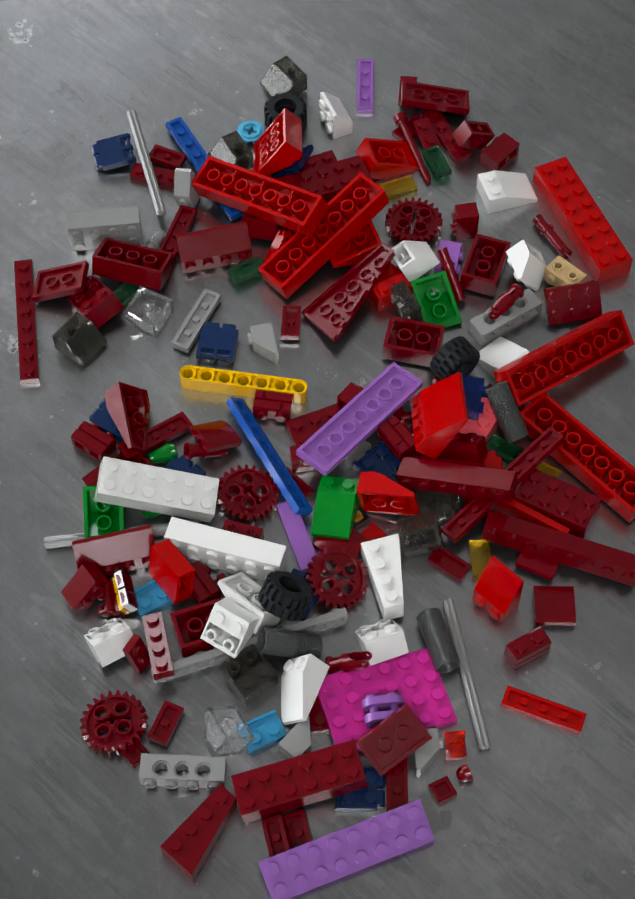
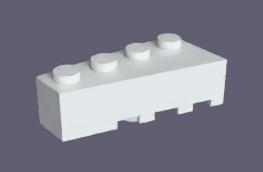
[361,533,404,621]

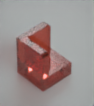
[443,730,467,761]

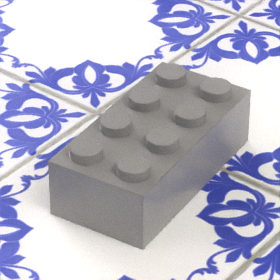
[67,206,143,251]

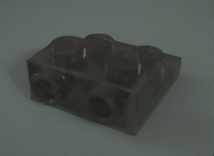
[390,281,422,322]
[415,489,460,526]

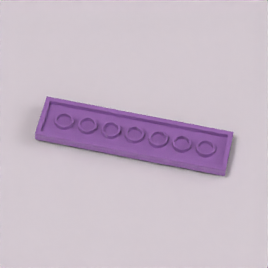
[296,362,423,476]
[258,799,435,899]

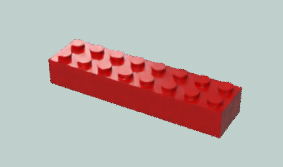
[191,156,329,237]
[533,157,633,283]
[258,172,389,299]
[493,310,634,406]
[520,393,635,523]

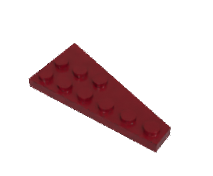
[301,242,395,343]

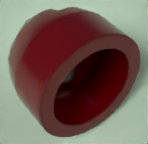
[456,764,473,782]

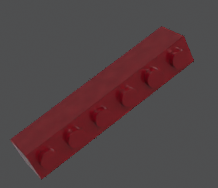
[396,457,518,502]

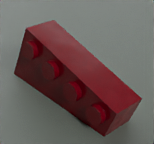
[160,784,237,883]

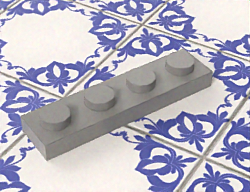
[171,288,221,353]

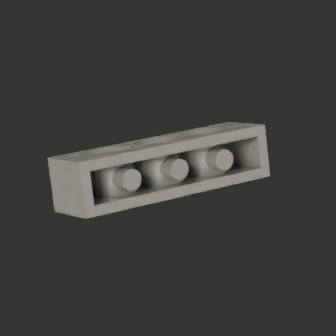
[469,288,542,346]
[139,753,227,791]

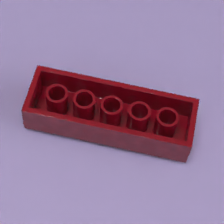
[273,155,373,203]
[231,739,368,823]

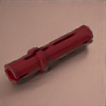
[532,214,572,260]
[436,247,466,302]

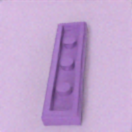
[357,59,374,114]
[276,501,317,572]

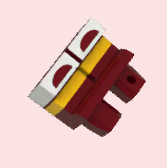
[96,570,138,618]

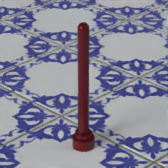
[393,112,431,183]

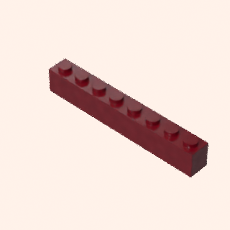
[481,510,635,586]

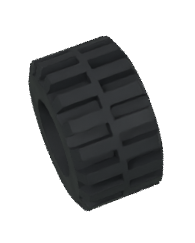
[264,92,307,132]
[430,336,480,380]
[258,571,314,621]

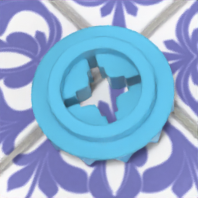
[237,120,264,144]

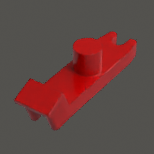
[264,229,292,262]

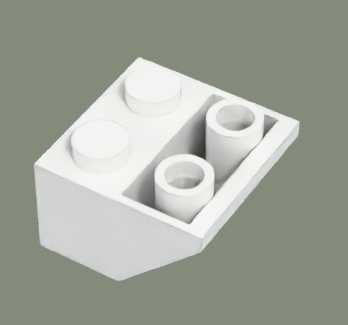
[318,91,353,139]
[506,239,547,291]
[391,240,440,282]
[200,597,260,658]
[84,617,133,667]
[354,618,409,666]

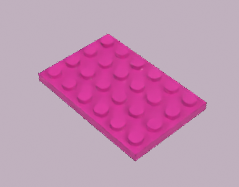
[317,648,457,751]

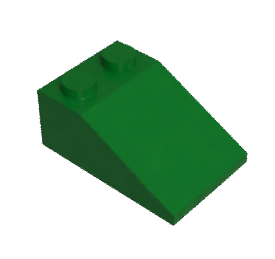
[410,271,462,328]
[311,475,360,540]
[83,486,125,539]

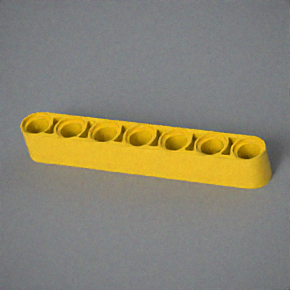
[179,365,308,404]

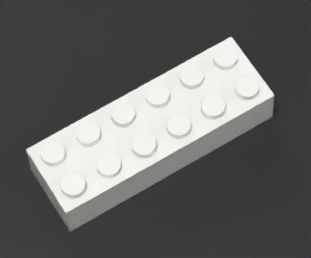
[94,456,219,523]
[164,517,287,581]

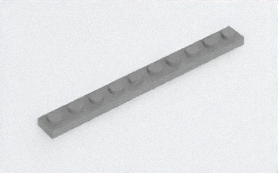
[150,608,348,684]

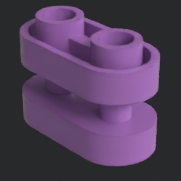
[362,692,404,728]

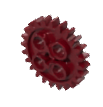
[385,197,443,245]
[217,464,279,524]
[305,545,369,610]
[80,690,148,756]

